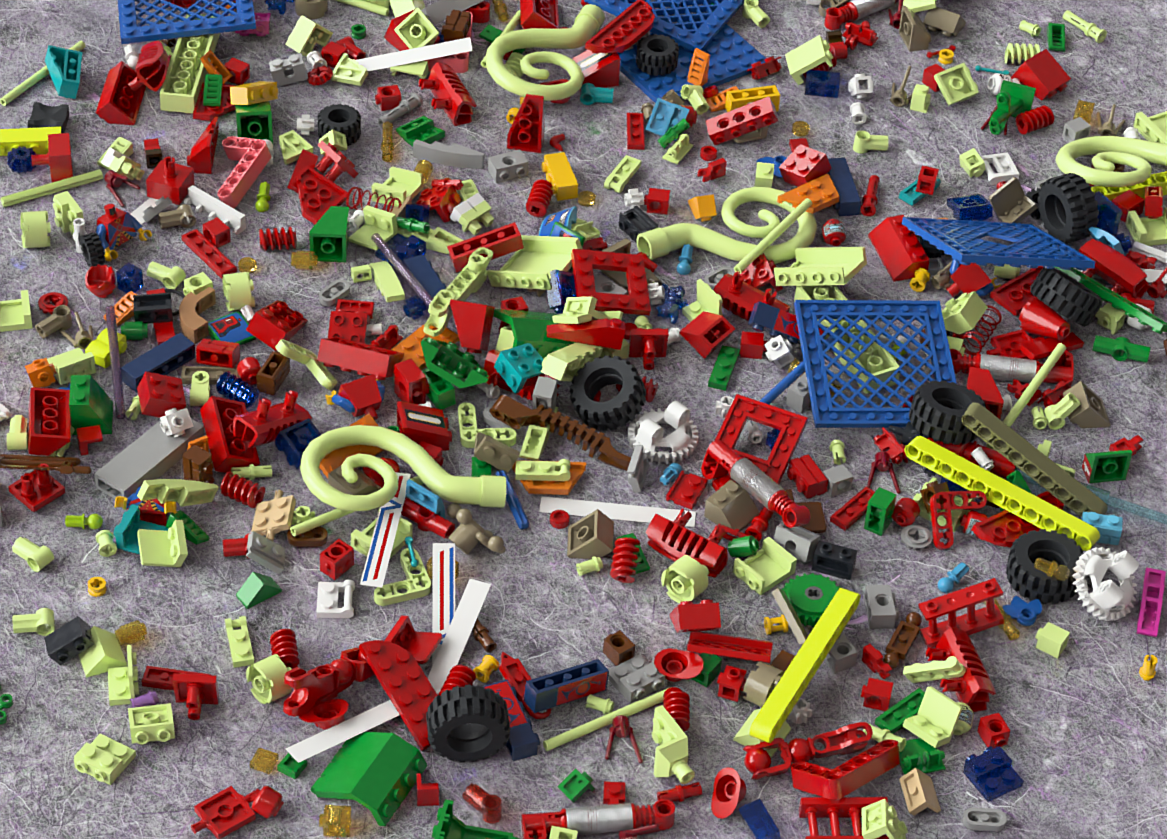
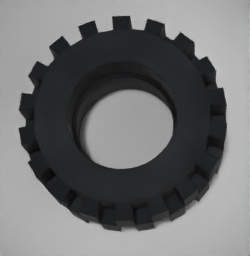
[636,34,679,76]
[318,104,361,146]

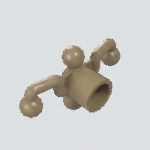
[447,503,506,555]

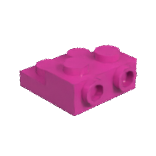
[235,13,271,36]

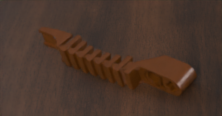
[490,395,631,471]

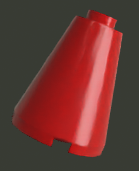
[1019,298,1070,340]

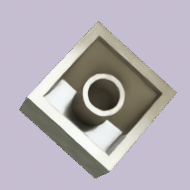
[899,5,931,52]
[923,7,966,37]
[1063,381,1111,428]
[328,466,381,495]
[704,480,760,536]
[567,509,614,559]

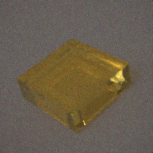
[250,748,279,774]

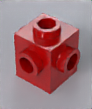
[717,665,747,702]

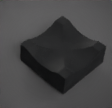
[27,102,70,133]

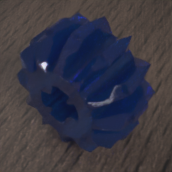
[7,146,36,174]

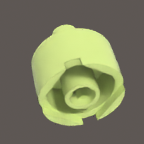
[20,211,51,248]
[222,272,255,311]
[661,555,709,603]
[246,654,292,704]

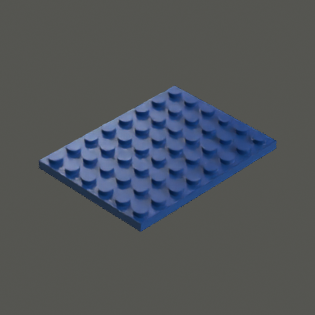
[617,12,766,103]

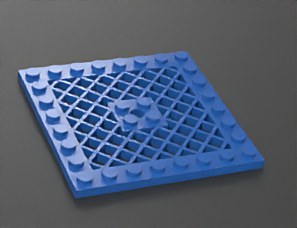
[584,0,744,52]

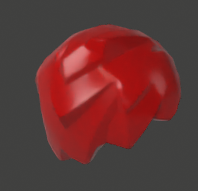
[85,264,116,298]

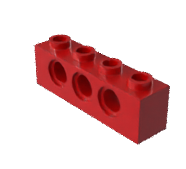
[706,96,779,146]

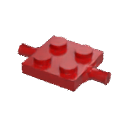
[986,329,1045,360]
[190,786,256,839]

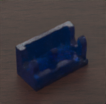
[738,798,781,839]

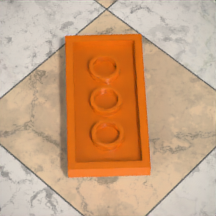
[391,324,459,370]
[319,414,384,478]

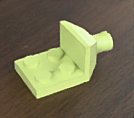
[652,705,695,784]

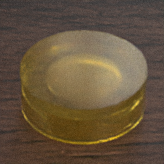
[792,121,809,136]
[578,191,596,207]
[238,257,257,274]

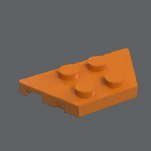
[777,174,840,214]
[512,460,586,495]

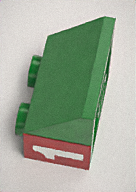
[1082,450,1132,483]

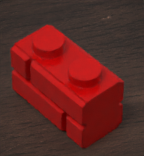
[1145,186,1163,219]
[196,338,240,368]
[787,454,828,499]

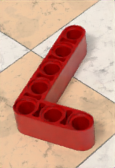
[791,739,900,800]

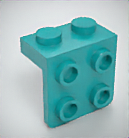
[494,343,544,393]
[114,504,168,554]

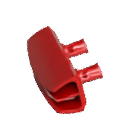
[128,41,172,92]
[419,62,477,126]
[1079,239,1150,304]
[713,272,791,322]
[484,349,560,401]
[233,390,312,448]
[645,509,728,578]
[926,627,996,712]

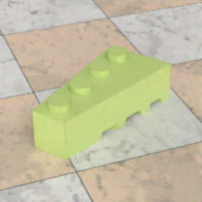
[541,342,603,382]

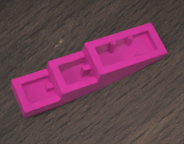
[1136,567,1166,637]

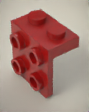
[412,184,462,223]
[739,253,783,292]
[328,310,371,344]
[384,615,443,664]

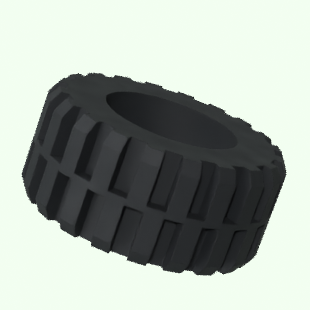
[1038,173,1099,244]
[1030,267,1103,327]
[569,356,646,431]
[909,380,986,445]
[1006,529,1084,604]
[426,685,510,762]

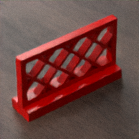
[687,631,773,663]

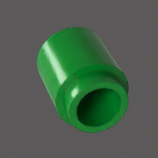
[121,321,148,340]
[728,535,759,558]

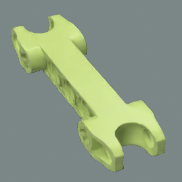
[423,247,493,337]

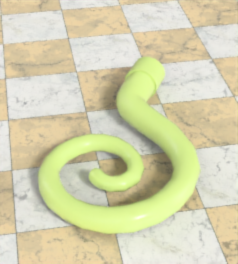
[485,4,605,101]
[1056,136,1167,187]
[636,187,817,264]
[300,425,506,511]

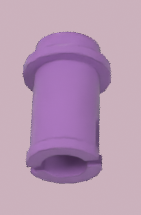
[130,690,159,708]

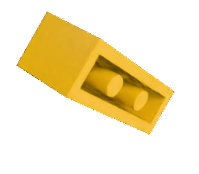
[230,81,278,105]
[725,85,780,112]
[542,152,578,201]

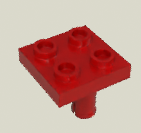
[315,140,359,183]
[628,328,669,370]
[8,463,66,512]
[173,672,219,720]

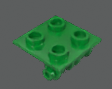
[899,738,946,775]

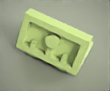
[349,205,398,250]
[682,279,723,321]
[47,348,96,385]
[137,520,188,567]
[108,645,139,706]
[903,686,963,748]
[862,799,908,839]

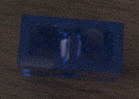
[804,70,840,98]

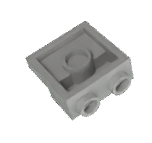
[608,654,665,703]

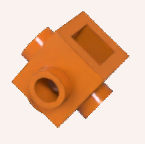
[25,358,57,388]

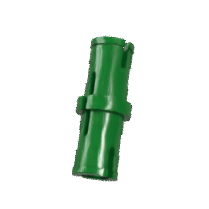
[657,118,690,148]
[396,216,430,234]

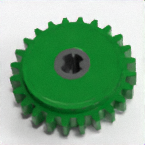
[782,573,841,627]

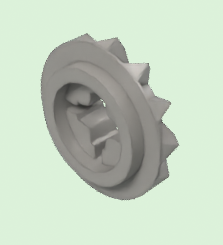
[900,525,932,551]

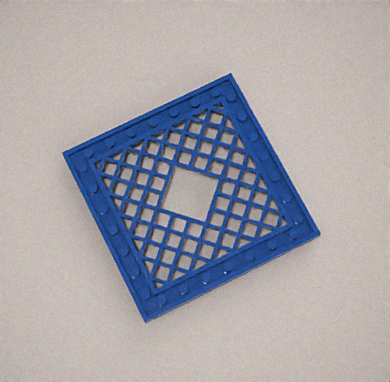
[118,0,256,44]
[902,217,1096,271]
[794,300,957,428]

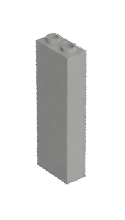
[94,419,204,499]

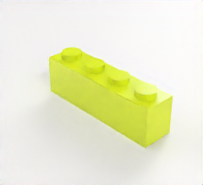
[0,127,62,156]

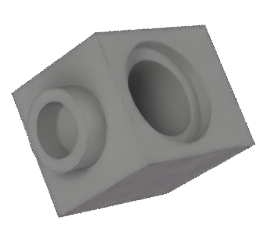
[1062,117,1091,143]
[823,464,853,497]

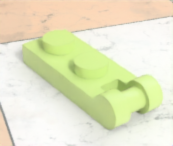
[604,155,641,193]
[515,459,571,481]
[225,616,254,668]
[903,656,966,683]

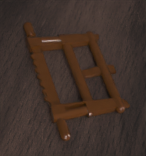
[0,454,92,474]

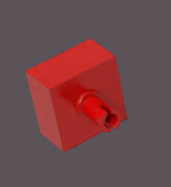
[31,133,73,183]
[146,156,195,205]

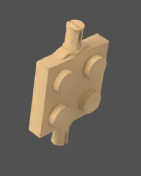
[251,490,296,542]

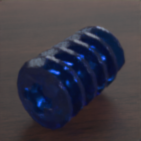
[216,371,260,408]

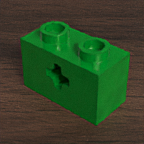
[422,369,456,410]
[864,487,897,536]

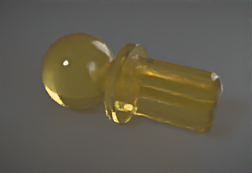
[1034,558,1070,581]

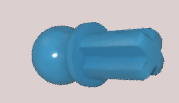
[677,244,693,275]
[660,463,683,485]
[938,562,969,593]

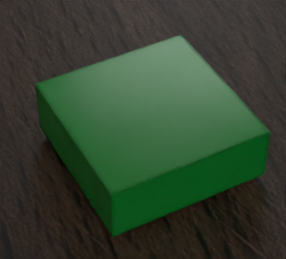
[277,753,308,779]

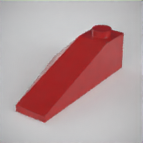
[507,94,545,153]
[187,117,219,174]
[546,318,626,350]

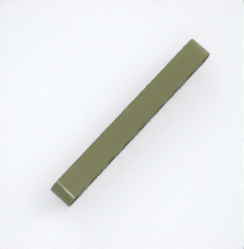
[962,403,1108,517]

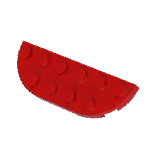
[585,0,655,54]
[971,491,1064,548]
[359,640,438,751]

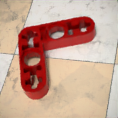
[930,491,987,550]

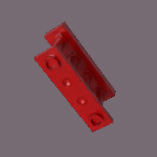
[918,578,1004,648]
[799,797,889,839]

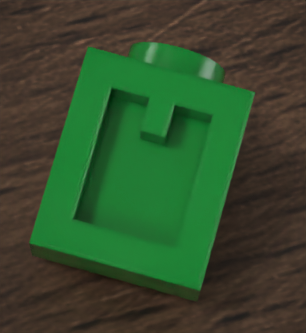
[557,768,595,803]

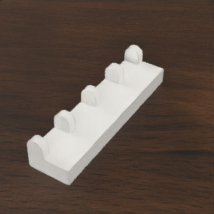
[184,185,246,235]

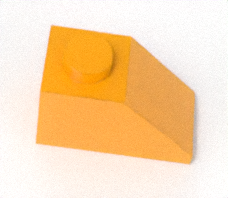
[688,194,717,222]

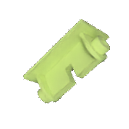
[662,134,693,164]
[573,221,600,242]

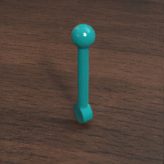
[975,65,1010,75]
[405,537,419,567]

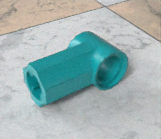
[580,83,614,105]

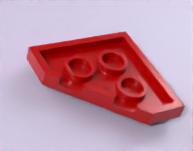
[193,82,235,121]
[296,165,348,225]

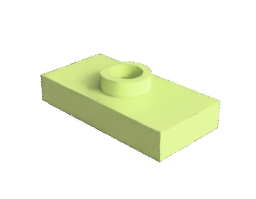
[552,310,592,324]

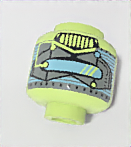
[953,702,974,735]

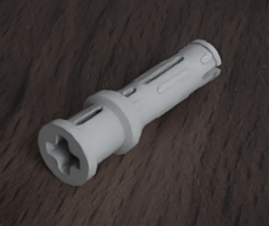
[377,92,423,128]

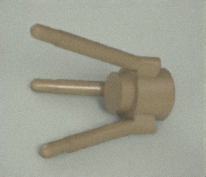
[890,66,912,107]
[1097,104,1125,136]
[931,260,954,290]
[59,312,93,349]

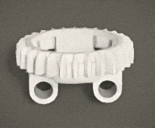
[628,401,699,465]
[1072,547,1139,621]

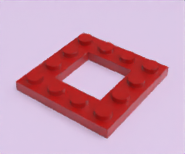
[571,249,651,316]
[715,394,808,485]

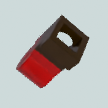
[825,30,848,59]
[144,138,162,169]

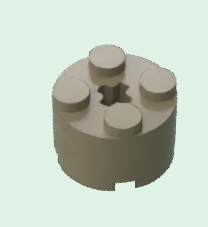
[295,0,328,19]
[743,661,785,707]

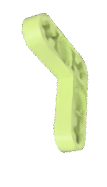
[275,339,337,390]
[458,402,517,448]
[374,548,431,606]

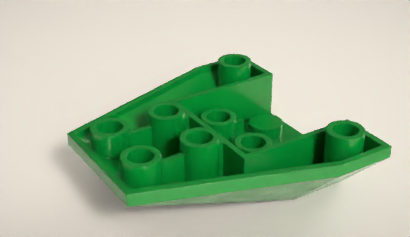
[421,337,490,389]

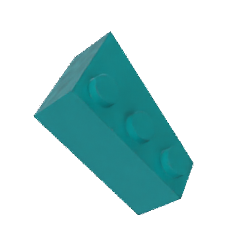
[45,45,82,99]

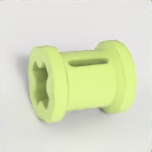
[95,530,117,557]

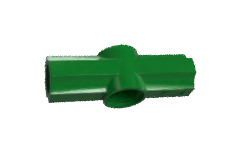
[1092,335,1151,363]

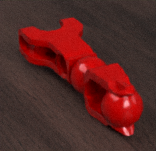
[283,648,374,717]
[743,722,873,780]

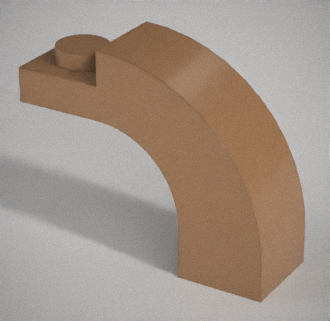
[179,287,216,344]

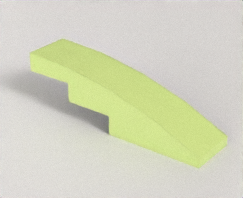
[395,227,464,254]
[369,261,405,302]
[520,407,558,461]
[137,479,219,507]

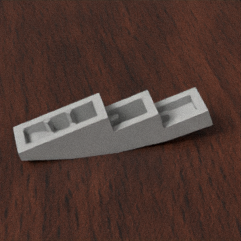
[413,139,484,169]

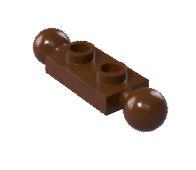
[883,612,922,669]

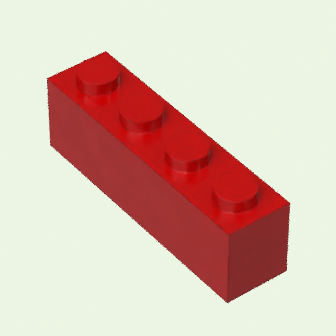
[447,222,524,273]

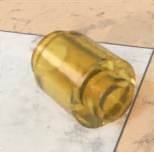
[414,160,434,184]
[291,250,318,270]
[115,620,147,646]

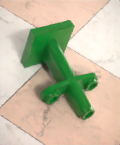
[989,80,1036,135]

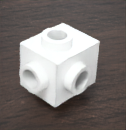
[848,74,874,99]
[764,335,795,369]
[160,408,193,437]

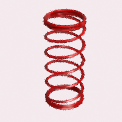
[346,186,402,213]
[961,305,1002,355]

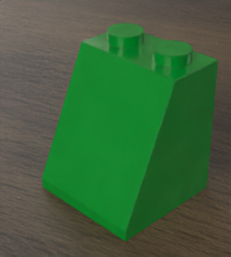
[235,101,273,144]
[309,206,350,263]
[69,375,114,435]

